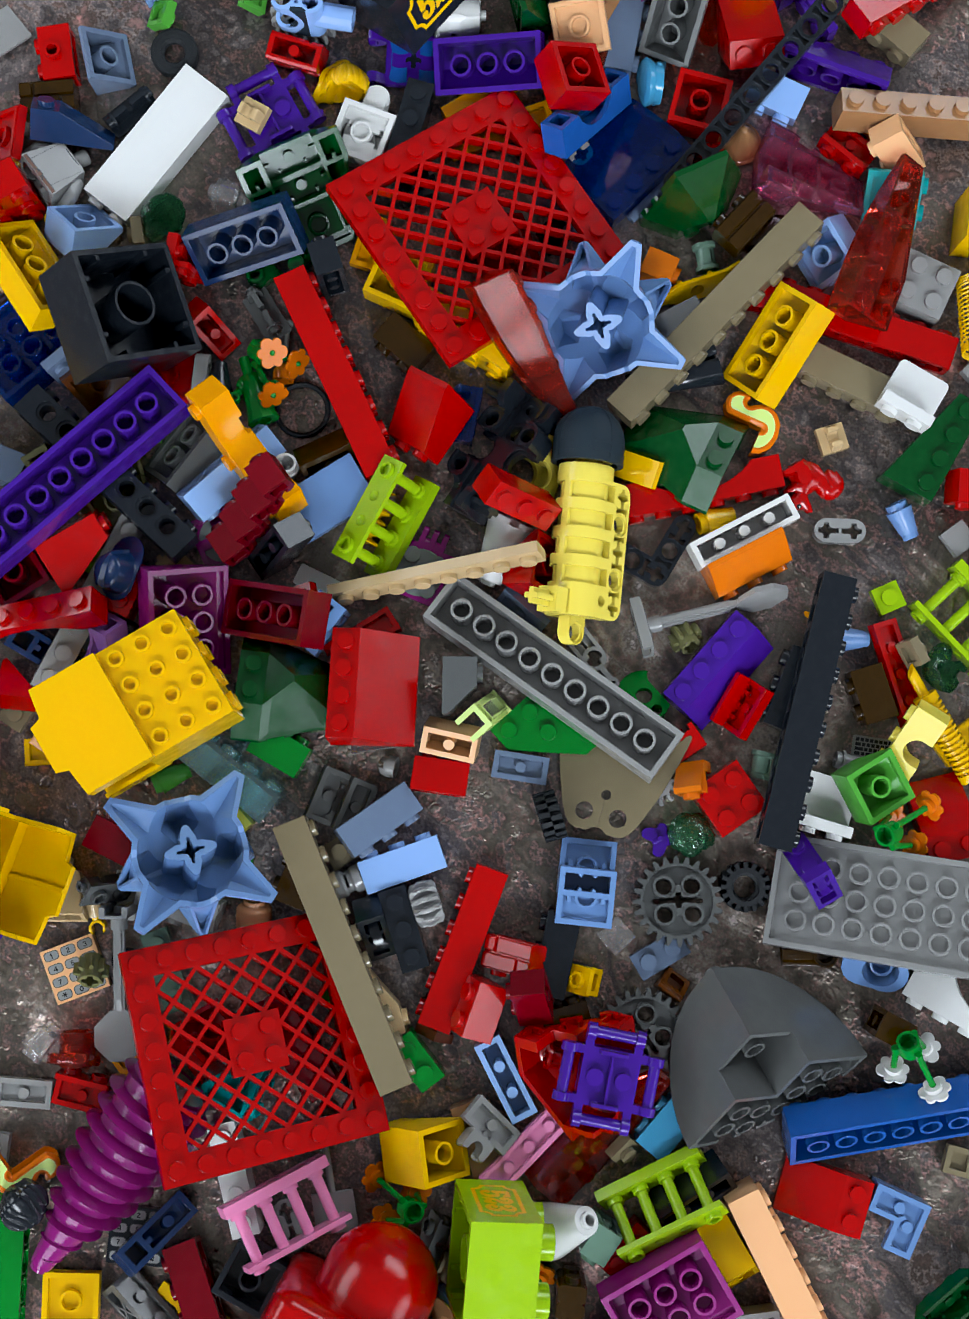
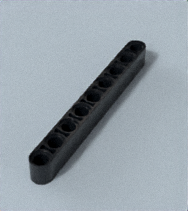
[663,0,843,185]

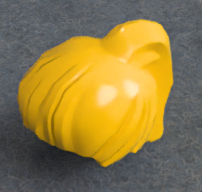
[312,59,370,105]

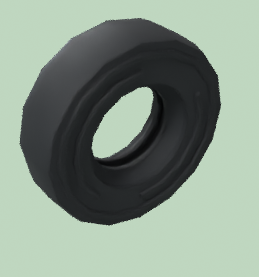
[150,28,199,79]

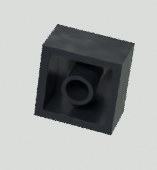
[211,1237,291,1319]

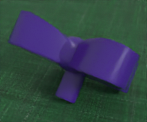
[641,823,675,857]

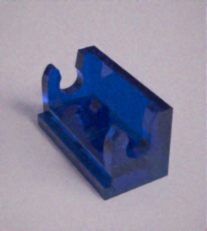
[453,384,483,447]

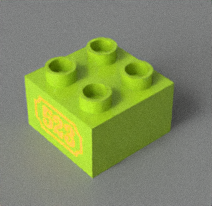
[445,1178,556,1319]

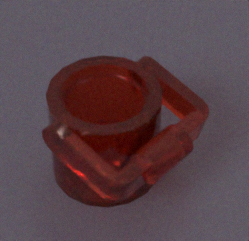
[46,1029,101,1069]

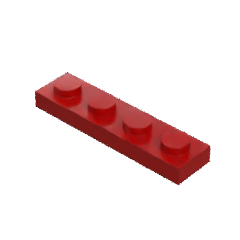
[867,618,918,728]

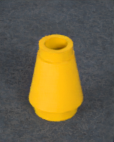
[693,507,737,535]

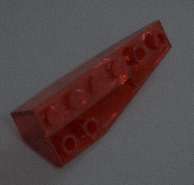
[827,153,924,332]
[463,269,577,418]
[524,1069,670,1204]

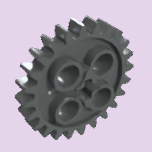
[632,856,724,948]
[606,986,680,1079]

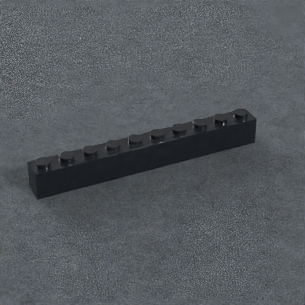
[753,570,859,853]

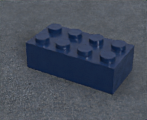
[181,190,309,286]

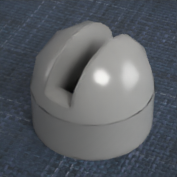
[378,755,400,779]

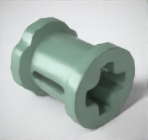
[692,241,720,275]
[747,749,775,781]

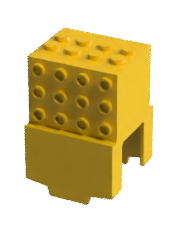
[28,609,245,798]
[0,806,76,945]

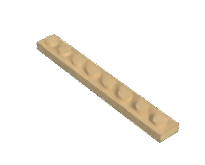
[327,540,546,605]

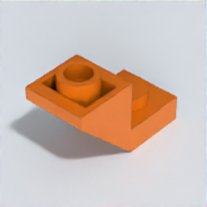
[673,759,711,800]

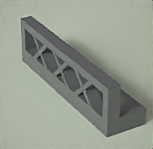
[102,1272,179,1319]

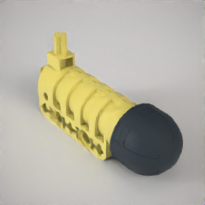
[524,406,630,645]

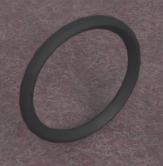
[274,382,331,438]

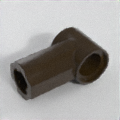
[780,947,838,968]

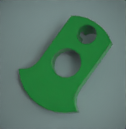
[618,670,670,719]

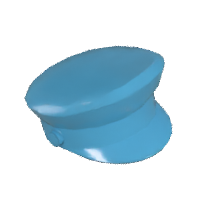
[636,57,666,107]

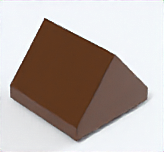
[653,966,690,1002]

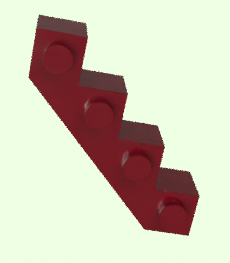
[205,451,295,567]

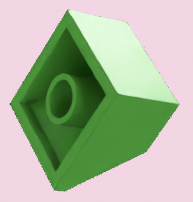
[831,748,916,826]

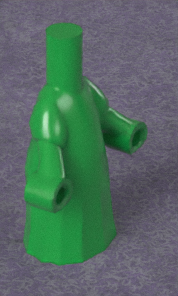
[230,356,280,428]

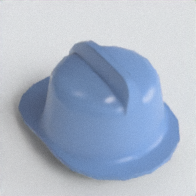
[841,958,909,992]

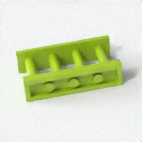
[331,454,440,575]
[907,559,969,676]
[594,1146,729,1263]

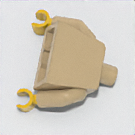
[48,857,108,934]

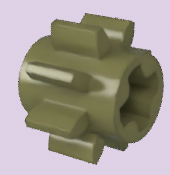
[667,621,704,655]
[73,952,110,988]

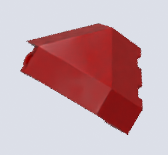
[514,1010,635,1142]

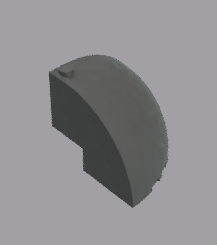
[670,966,868,1149]

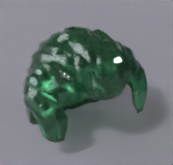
[140,192,186,242]
[921,642,967,693]
[668,812,716,858]

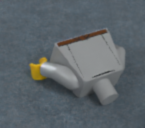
[15,142,91,221]

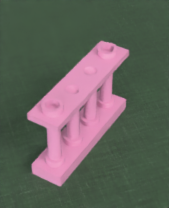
[216,1153,353,1276]

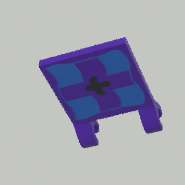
[366,30,435,88]

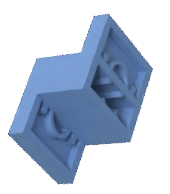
[554,837,618,929]

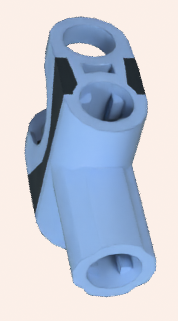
[271,0,356,37]

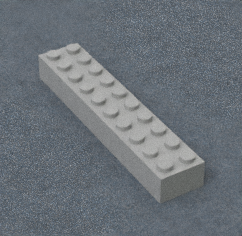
[422,578,684,784]

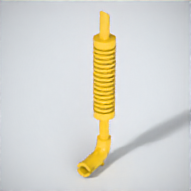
[908,664,969,785]

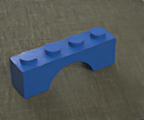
[540,68,632,159]

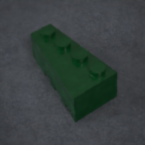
[876,393,969,507]

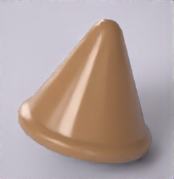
[717,121,762,166]

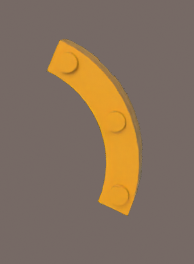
[185,375,308,521]

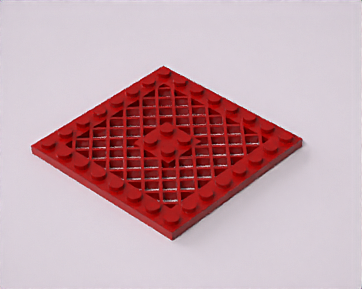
[326,91,624,369]
[118,914,390,1190]

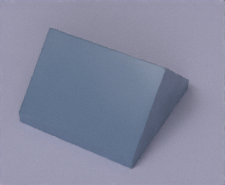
[78,25,137,95]

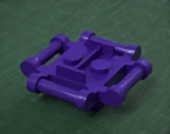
[216,62,327,163]
[551,1021,665,1136]

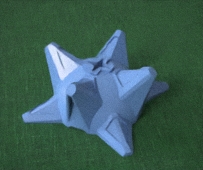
[510,239,686,407]
[103,770,278,936]

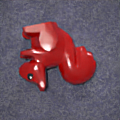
[782,458,844,514]

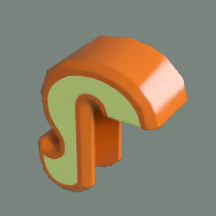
[723,391,780,458]
[0,1145,61,1193]

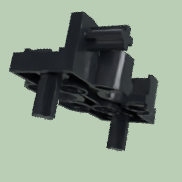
[443,377,563,527]

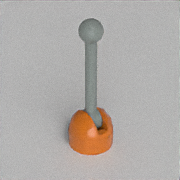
[272,319,294,385]

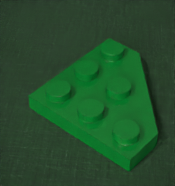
[490,697,596,755]

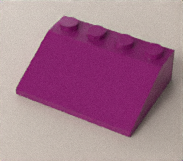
[137,564,231,674]
[596,1229,744,1319]

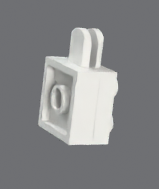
[335,85,397,169]

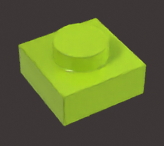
[869,580,907,617]

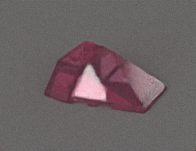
[751,121,864,216]

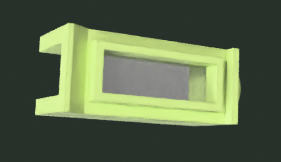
[455,690,512,742]

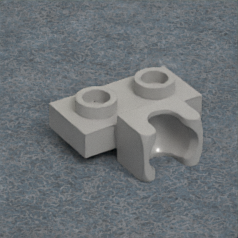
[456,1094,521,1163]

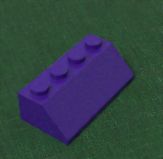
[432,30,546,96]
[775,41,893,95]
[661,610,774,731]

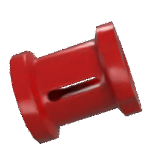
[542,1043,577,1074]

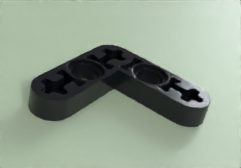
[624,515,696,588]

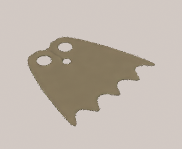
[560,736,692,838]

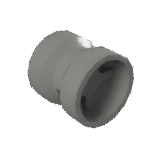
[335,864,366,899]

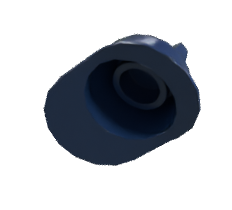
[94,536,144,601]

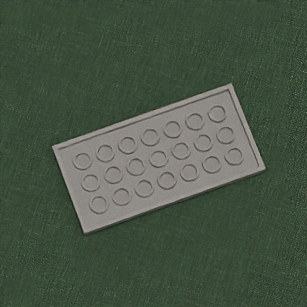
[762,837,969,980]

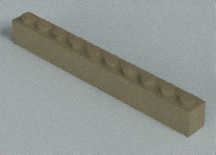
[607,201,824,429]
[272,815,416,1097]

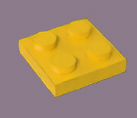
[41,1269,102,1319]

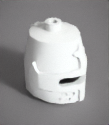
[434,0,486,38]

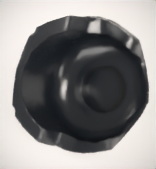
[0,1178,49,1232]

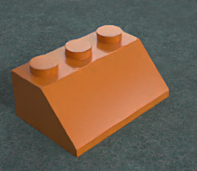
[700,527,793,601]

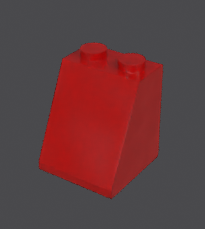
[717,0,785,70]
[388,366,474,465]
[35,508,112,592]

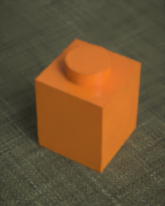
[640,246,682,285]

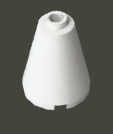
[479,510,538,588]
[542,1202,598,1262]

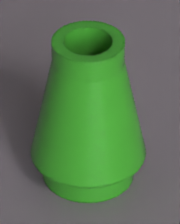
[150,762,193,794]

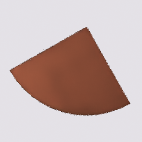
[414,1022,454,1045]

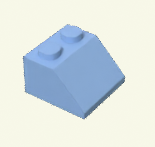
[44,204,123,256]
[797,213,871,290]

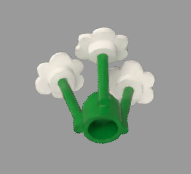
[876,1030,951,1104]

